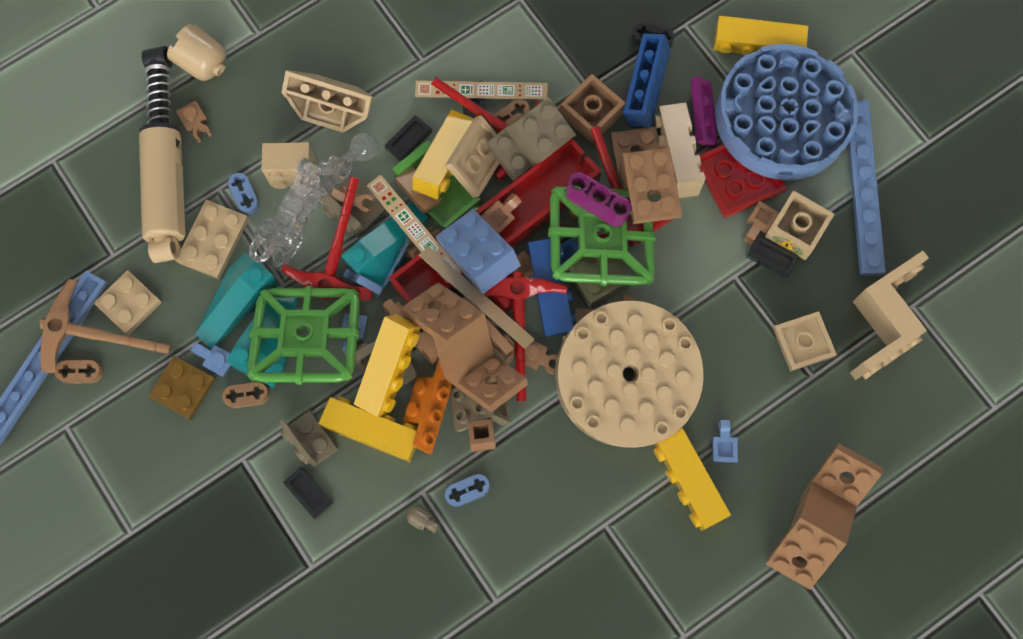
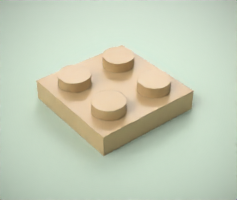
[94,270,162,336]
[773,311,837,372]

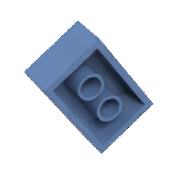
[436,209,521,294]

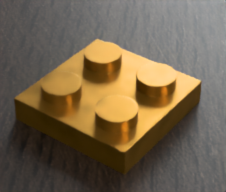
[148,356,216,420]

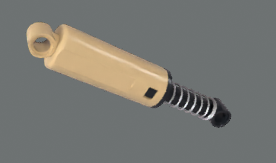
[139,46,185,263]

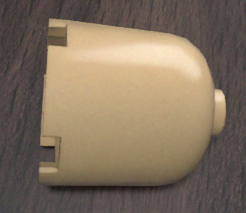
[167,24,226,81]

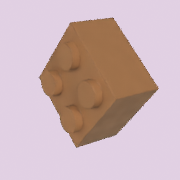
[560,74,625,144]

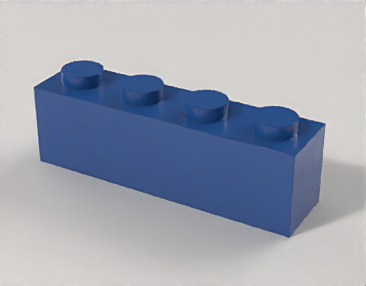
[623,34,670,128]
[527,239,577,338]

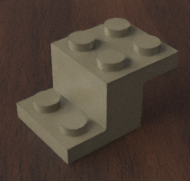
[485,97,576,180]

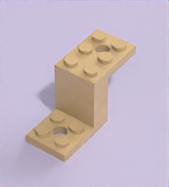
[850,251,929,380]

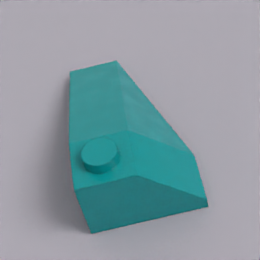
[342,202,428,296]
[195,252,278,349]
[226,286,299,388]

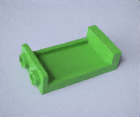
[392,140,482,231]

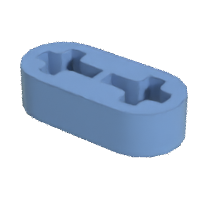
[228,173,260,215]
[445,474,490,507]

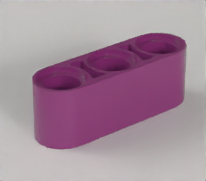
[565,172,631,227]

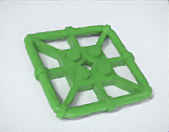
[548,186,656,286]
[248,286,360,385]

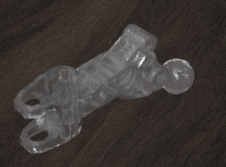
[249,133,379,270]

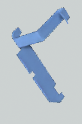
[343,237,410,298]

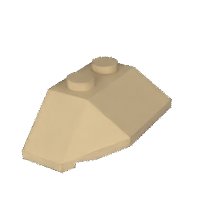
[281,70,373,133]

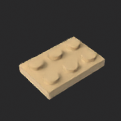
[445,115,499,198]
[176,200,249,280]

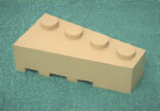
[654,103,705,198]

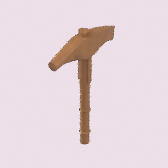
[39,279,171,373]

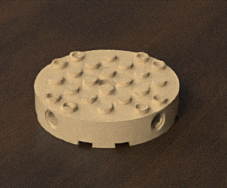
[555,301,703,448]

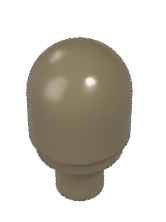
[407,507,440,533]

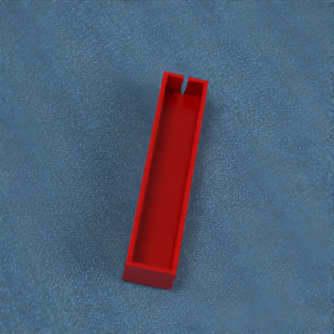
[388,138,601,304]

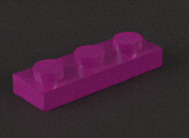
[691,77,717,148]

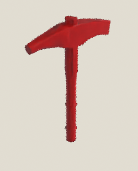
[431,77,540,181]
[590,126,673,247]
[281,176,372,301]
[484,272,568,401]

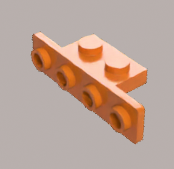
[403,360,453,454]

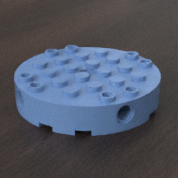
[715,44,858,180]

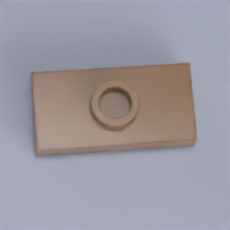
[395,167,442,214]

